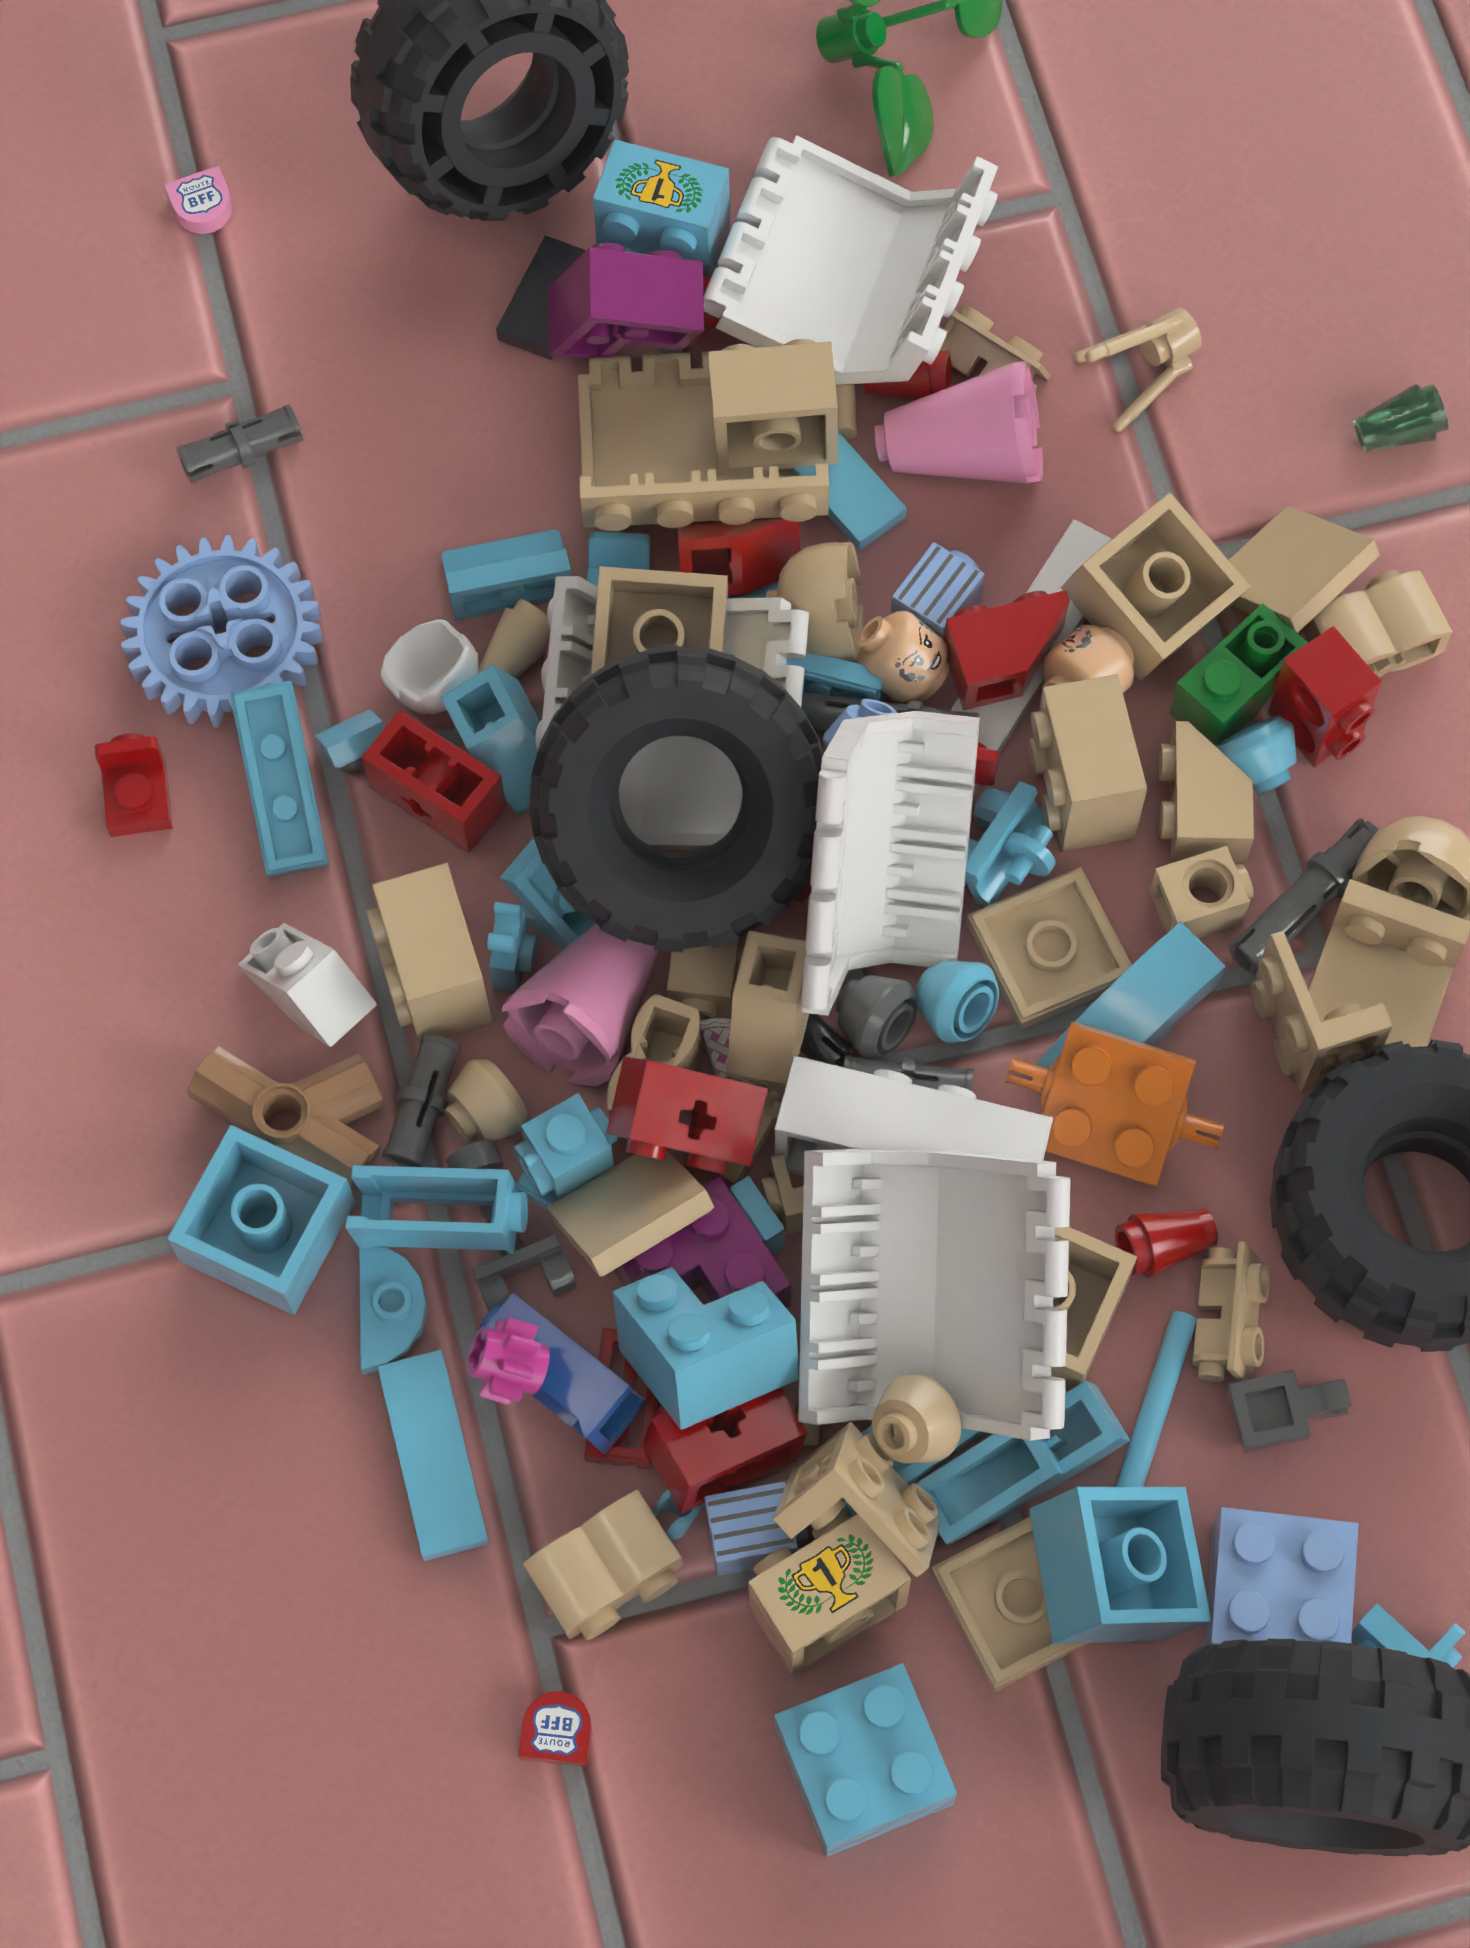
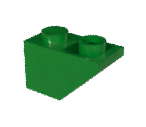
[1169,603,1308,747]

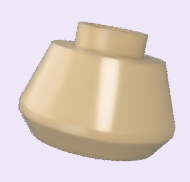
[444,1059,528,1141]
[872,1374,961,1463]

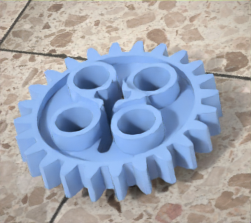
[120,535,323,728]

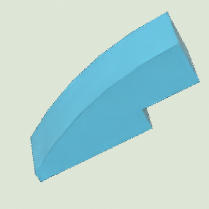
[1035,921,1226,1069]
[916,1380,1131,1545]

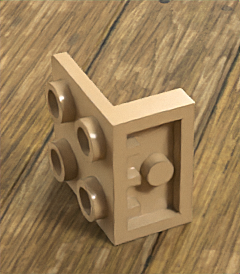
[1308,879,1470,1047]
[1251,931,1393,1093]
[773,1422,940,1577]

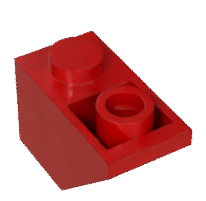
[677,517,801,596]
[943,590,1070,711]

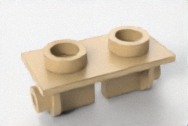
[938,304,1051,391]
[1192,1241,1270,1382]

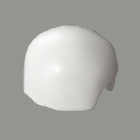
[380,619,479,715]

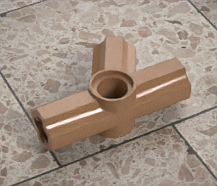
[187,1046,384,1193]

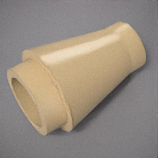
[479,599,551,679]

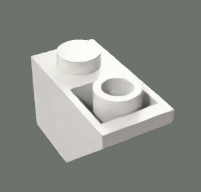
[237,923,377,1047]

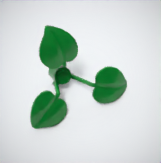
[816,0,1002,177]

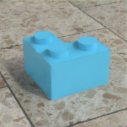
[612,1267,799,1430]

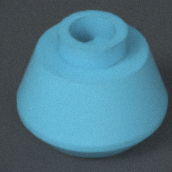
[1217,716,1297,794]
[916,960,999,1044]

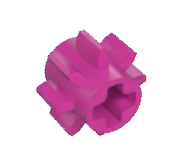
[466,1316,550,1405]

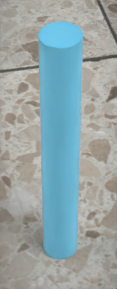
[1115,1311,1197,1487]

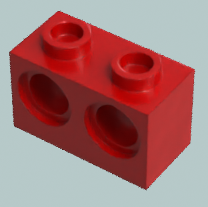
[1268,626,1382,767]

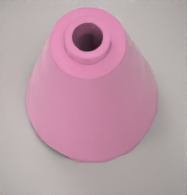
[875,361,1043,484]
[502,923,659,1086]

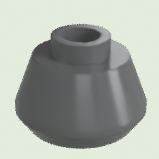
[836,975,918,1059]

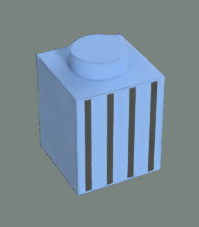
[891,542,985,638]
[705,1482,808,1576]

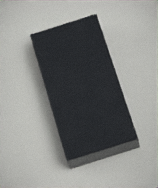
[496,235,586,360]

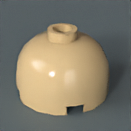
[766,542,864,663]
[1352,816,1470,921]

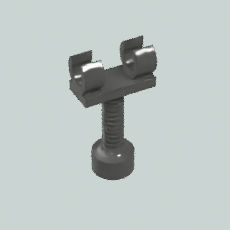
[446,1139,577,1312]

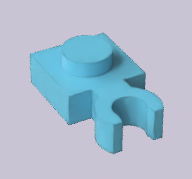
[487,902,538,992]

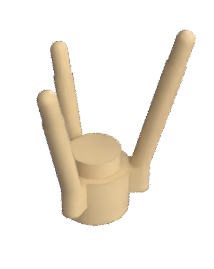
[1074,307,1202,433]

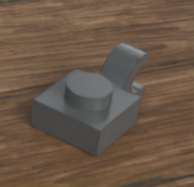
[1227,1370,1352,1453]

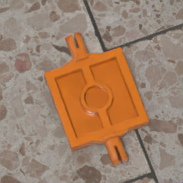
[1005,1021,1225,1187]

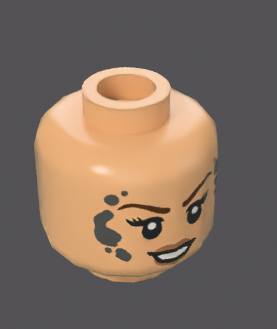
[857,611,949,703]
[1042,625,1135,693]

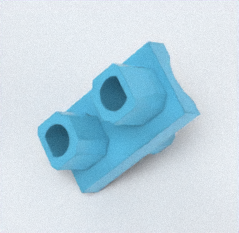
[965,781,1056,907]

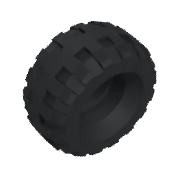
[350,0,629,221]
[529,645,824,952]
[1270,1039,1470,1352]
[1161,1638,1470,1856]

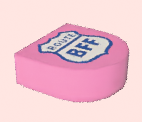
[164,165,233,234]

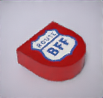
[518,1691,592,1767]

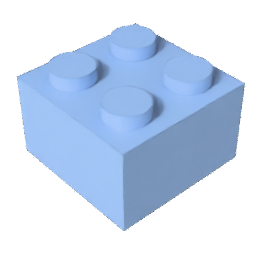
[1203,1507,1359,1646]

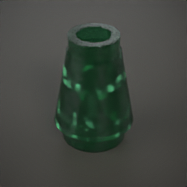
[1353,383,1448,453]

